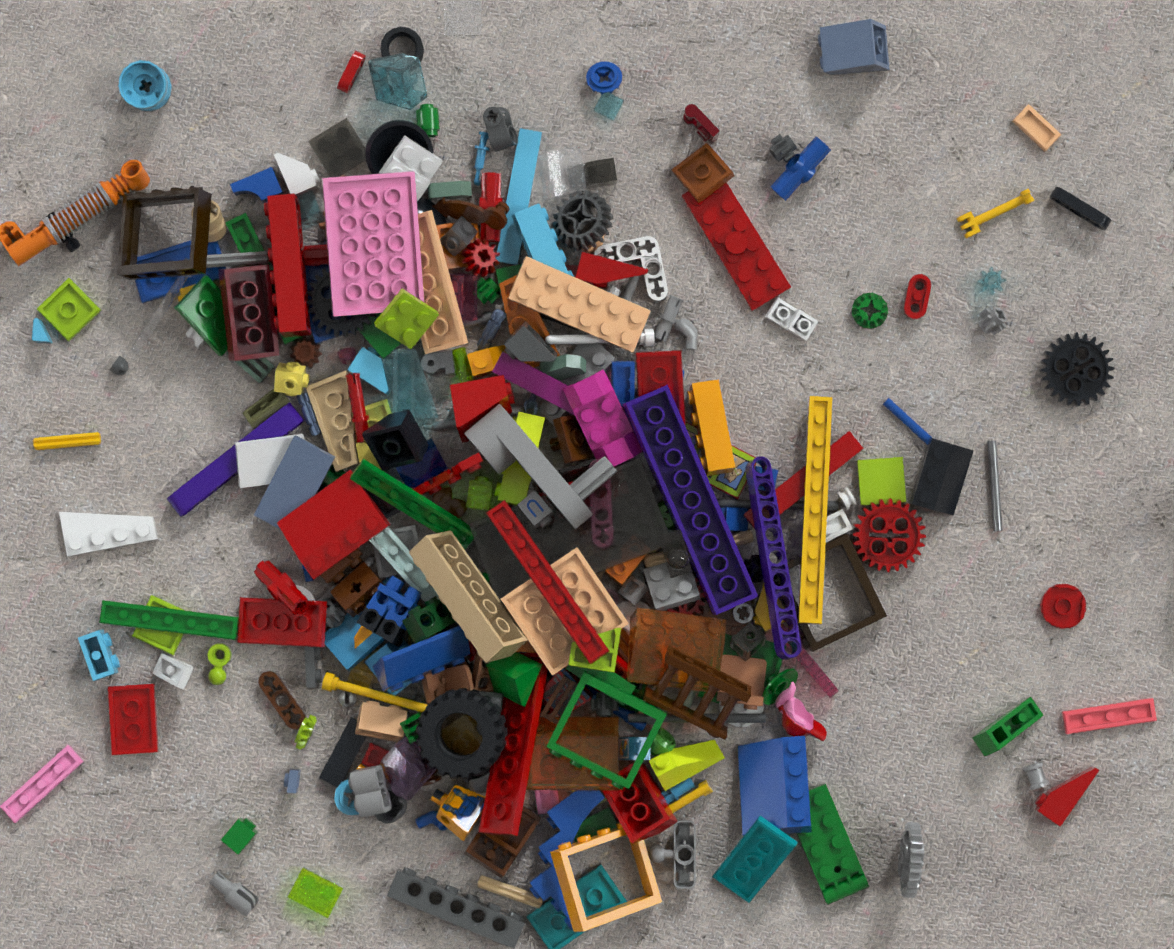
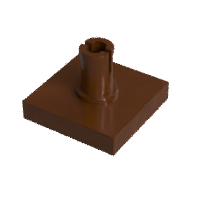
[550,415,595,464]

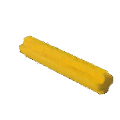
[33,432,101,450]

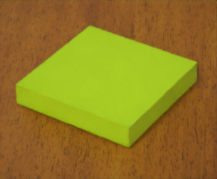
[37,278,102,342]
[857,457,906,506]
[132,595,186,655]

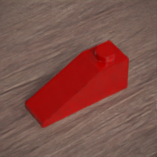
[575,251,648,285]
[1035,767,1100,827]

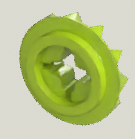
[294,715,317,750]

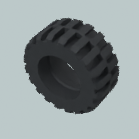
[416,688,507,780]

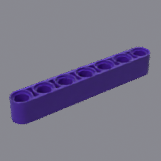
[167,403,304,517]

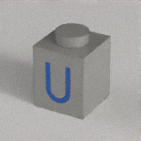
[517,490,554,529]

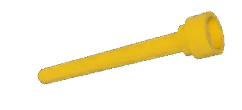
[322,672,427,712]

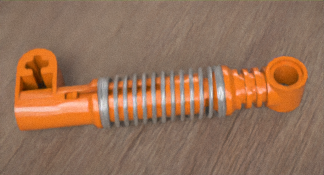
[0,160,150,267]

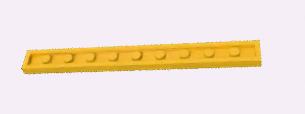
[798,396,832,625]

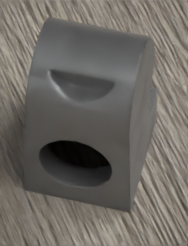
[421,350,456,375]

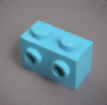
[78,630,120,681]

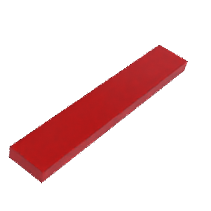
[743,431,864,529]

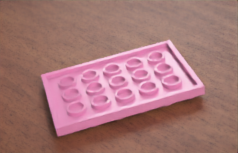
[322,171,424,317]

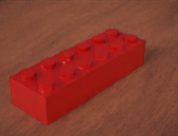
[264,193,311,338]

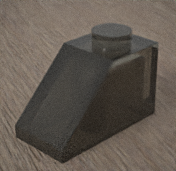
[569,158,617,191]

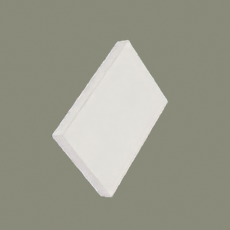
[235,434,304,488]

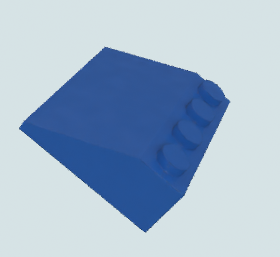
[738,736,812,836]

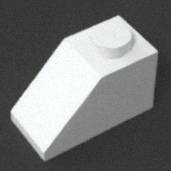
[274,153,320,198]

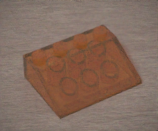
[627,607,726,692]
[526,717,619,791]

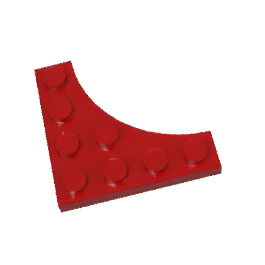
[413,452,484,495]

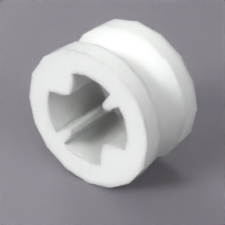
[837,487,857,510]

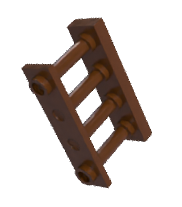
[643,646,751,740]

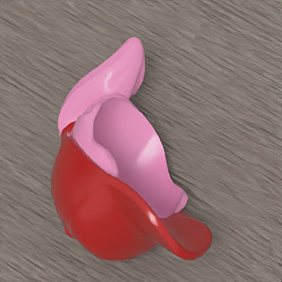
[775,682,827,741]

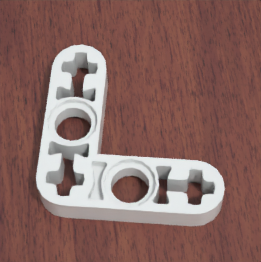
[594,236,668,302]

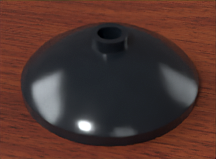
[365,120,433,174]

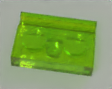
[288,867,344,918]

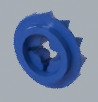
[586,61,622,95]

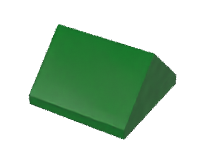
[487,652,543,707]

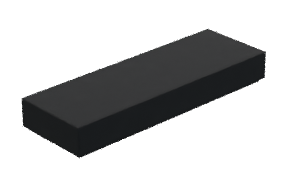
[319,717,367,787]

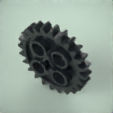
[307,269,377,338]
[1039,332,1115,407]

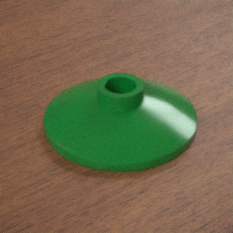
[762,668,798,705]

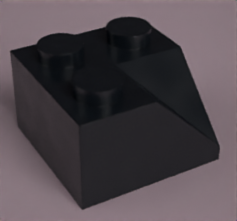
[362,409,429,471]

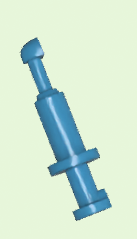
[473,131,490,186]

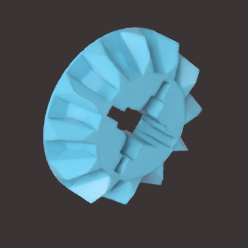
[334,780,359,815]

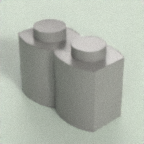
[348,765,392,817]

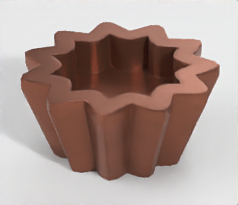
[290,336,322,368]

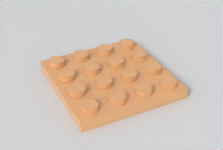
[501,547,629,675]

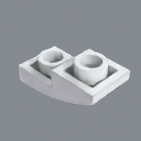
[765,297,818,341]

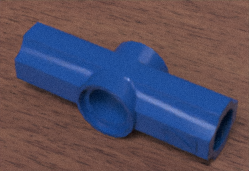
[771,137,831,201]

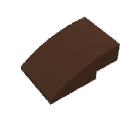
[464,806,541,879]

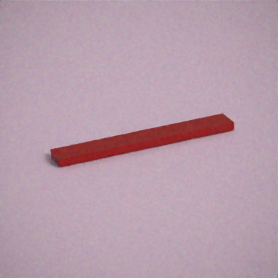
[486,500,610,664]

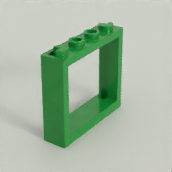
[546,671,667,790]

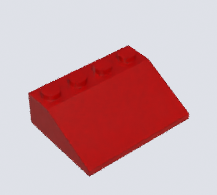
[277,469,391,580]

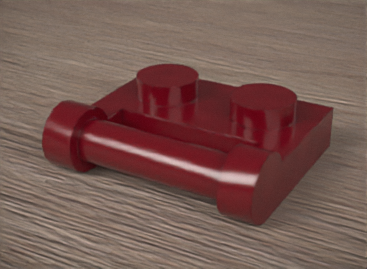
[683,104,720,144]

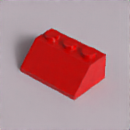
[599,762,678,844]

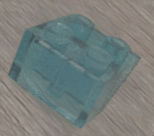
[368,53,428,110]

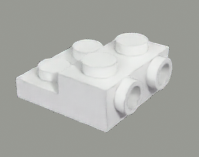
[379,135,443,201]

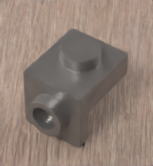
[440,216,478,256]

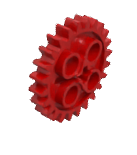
[852,498,926,572]

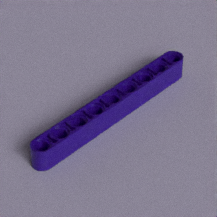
[745,456,801,660]

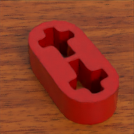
[337,51,366,94]

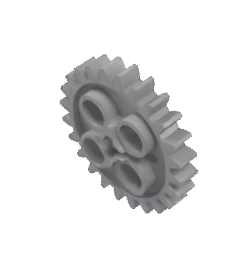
[898,822,924,898]

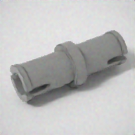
[654,295,684,342]

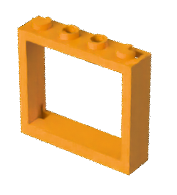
[550,822,662,932]

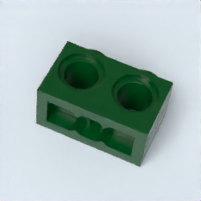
[402,596,456,643]

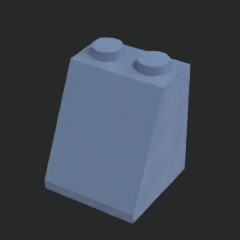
[818,19,890,75]

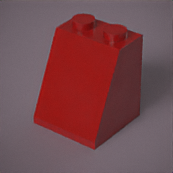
[450,375,515,443]

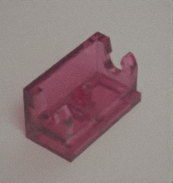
[450,273,477,322]

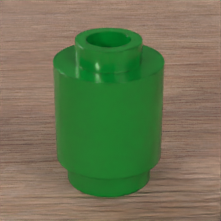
[416,104,440,138]

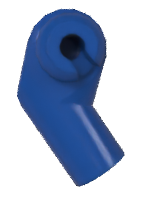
[415,810,448,831]

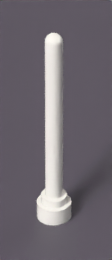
[545,329,654,347]

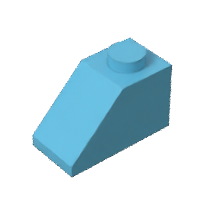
[348,346,390,396]

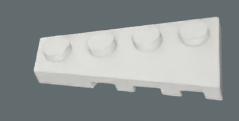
[59,512,158,557]

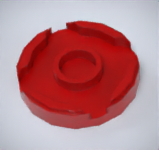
[1040,584,1086,629]

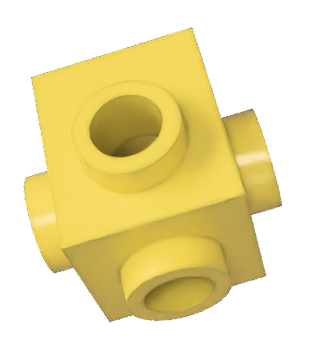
[274,362,309,396]

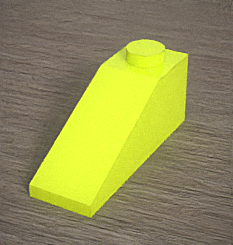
[649,740,725,791]

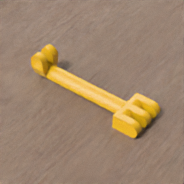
[956,188,1035,239]
[669,780,713,813]

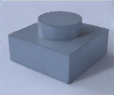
[284,769,301,794]

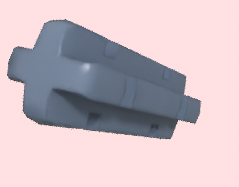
[477,309,506,350]
[297,392,322,436]

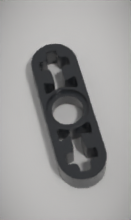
[1049,187,1112,231]

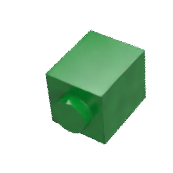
[221,817,258,855]

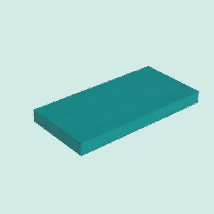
[712,816,798,903]
[526,864,627,949]

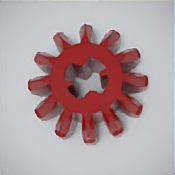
[461,238,500,277]

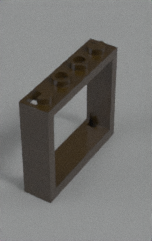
[117,186,212,280]
[773,534,887,652]

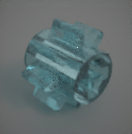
[977,267,1006,296]

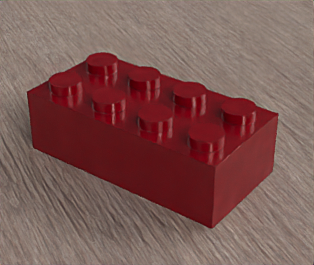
[218,264,280,361]

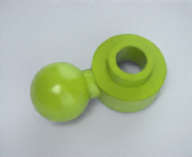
[208,643,232,685]

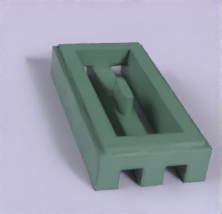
[226,351,275,383]

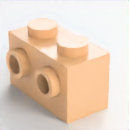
[355,701,408,743]

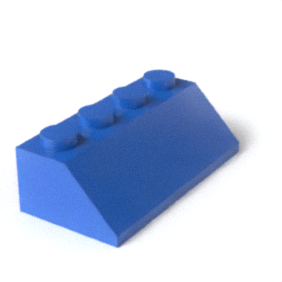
[372,626,470,692]

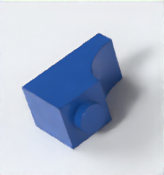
[230,167,284,204]

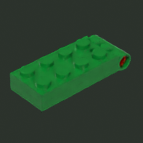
[797,783,869,905]

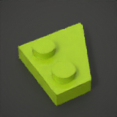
[568,628,621,673]

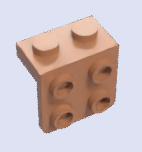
[716,655,767,710]
[421,665,474,705]

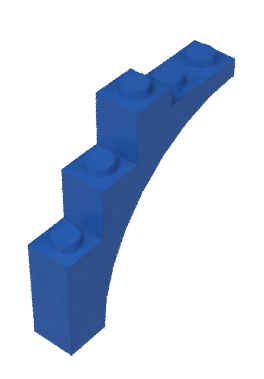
[529,779,605,933]

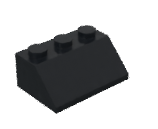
[910,437,974,516]

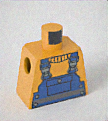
[430,785,485,841]

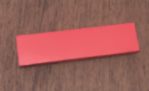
[1062,698,1157,734]

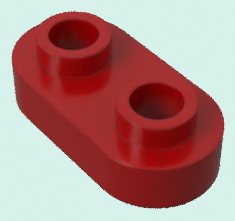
[903,274,931,320]

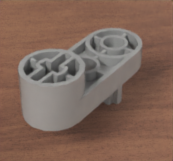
[464,404,617,529]

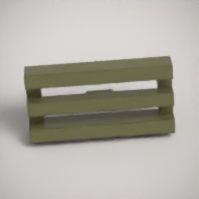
[242,389,290,429]

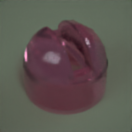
[337,347,356,365]

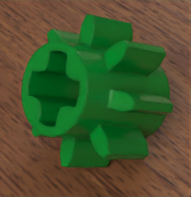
[473,277,500,304]

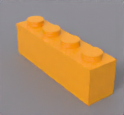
[687,379,735,476]

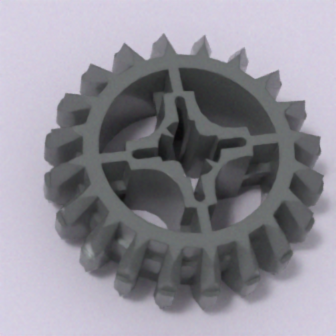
[552,190,614,251]

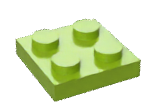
[374,289,439,349]

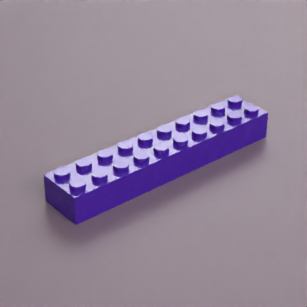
[622,385,758,615]

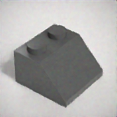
[504,321,557,362]

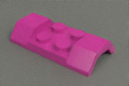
[562,369,642,467]

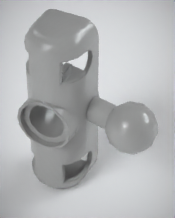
[648,820,696,889]

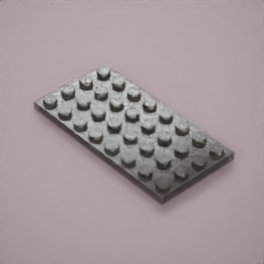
[469,458,673,608]

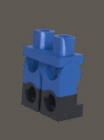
[356,576,422,647]

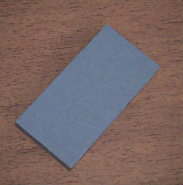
[254,435,335,530]

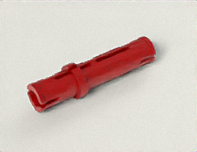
[345,372,369,442]

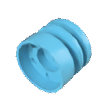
[118,60,172,112]

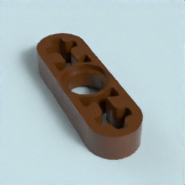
[258,671,306,729]

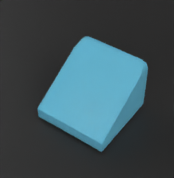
[32,318,53,344]

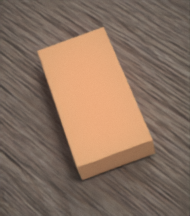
[1012,104,1061,152]

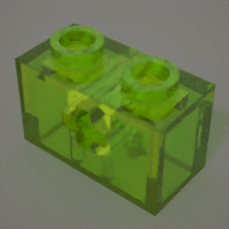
[466,476,494,511]

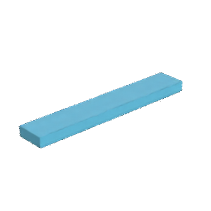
[496,128,542,265]

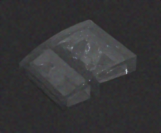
[538,146,587,201]

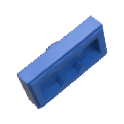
[611,361,635,407]

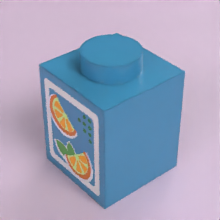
[618,737,650,760]

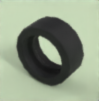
[380,26,424,72]

